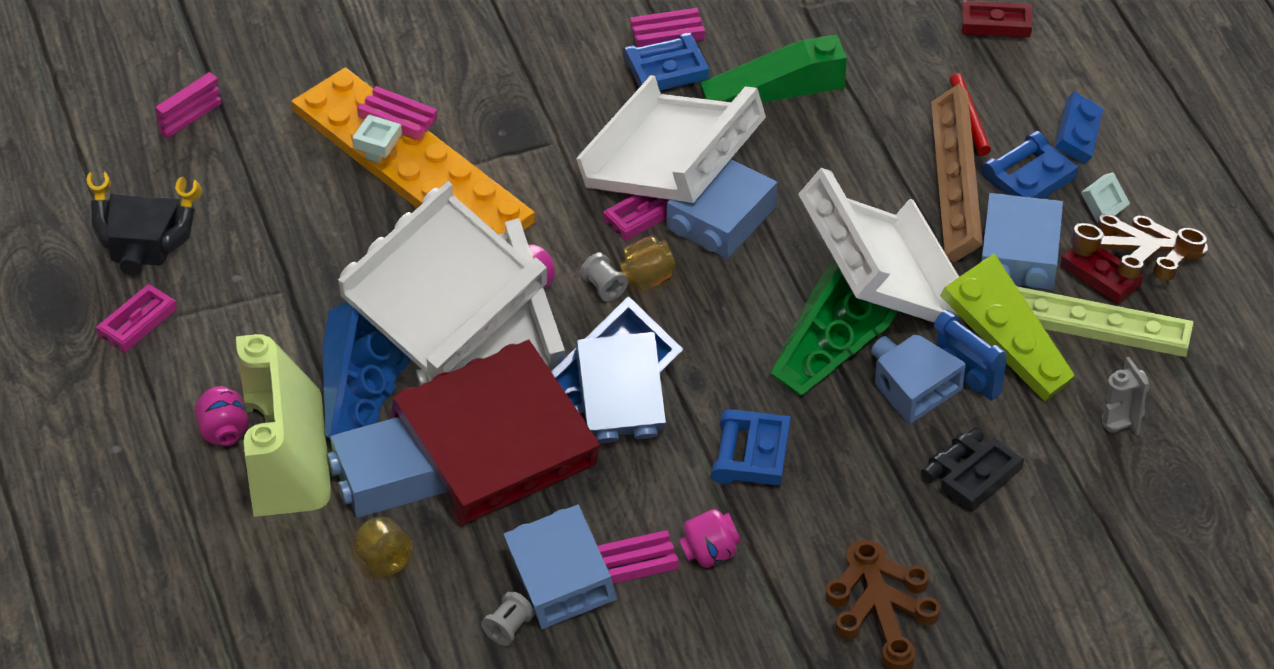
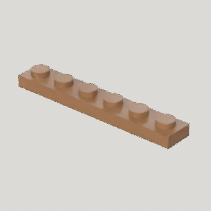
[931,84,983,263]

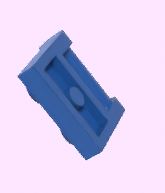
[623,32,709,90]
[981,131,1079,199]
[934,310,1007,401]
[711,410,791,486]

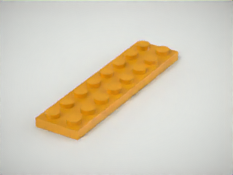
[291,67,535,235]

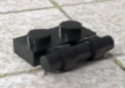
[921,427,1024,511]

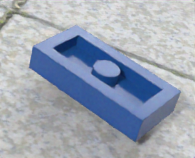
[1055,91,1103,165]

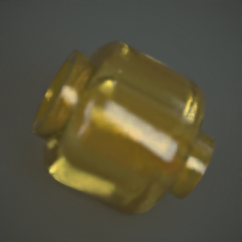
[619,236,677,290]
[354,516,413,576]

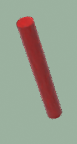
[949,73,991,156]

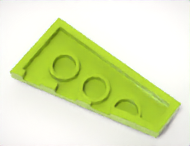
[940,253,1075,402]

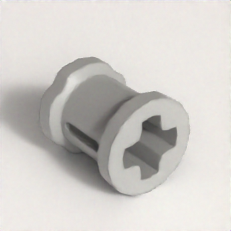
[579,253,628,302]
[481,592,535,646]

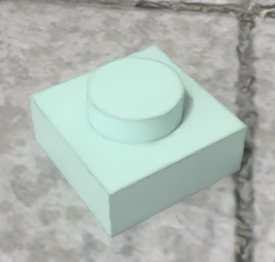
[1081,173,1130,223]

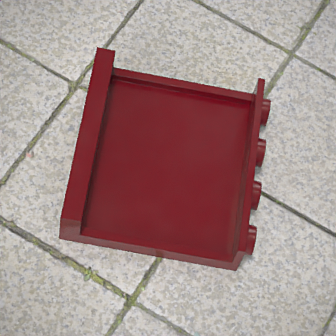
[391,339,600,526]

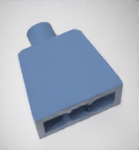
[871,335,966,425]

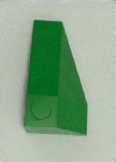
[700,34,847,102]
[769,261,898,396]

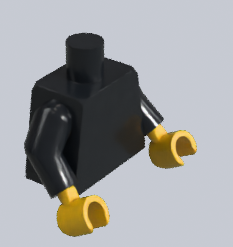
[86,171,202,275]

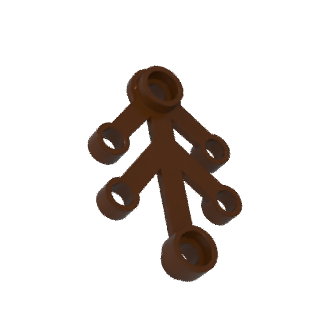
[1071,214,1208,280]
[825,540,940,669]

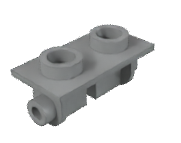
[1102,357,1149,436]

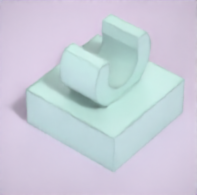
[352,115,402,164]

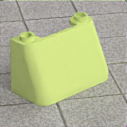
[236,334,331,517]

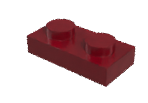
[962,0,1032,37]
[1060,248,1143,304]

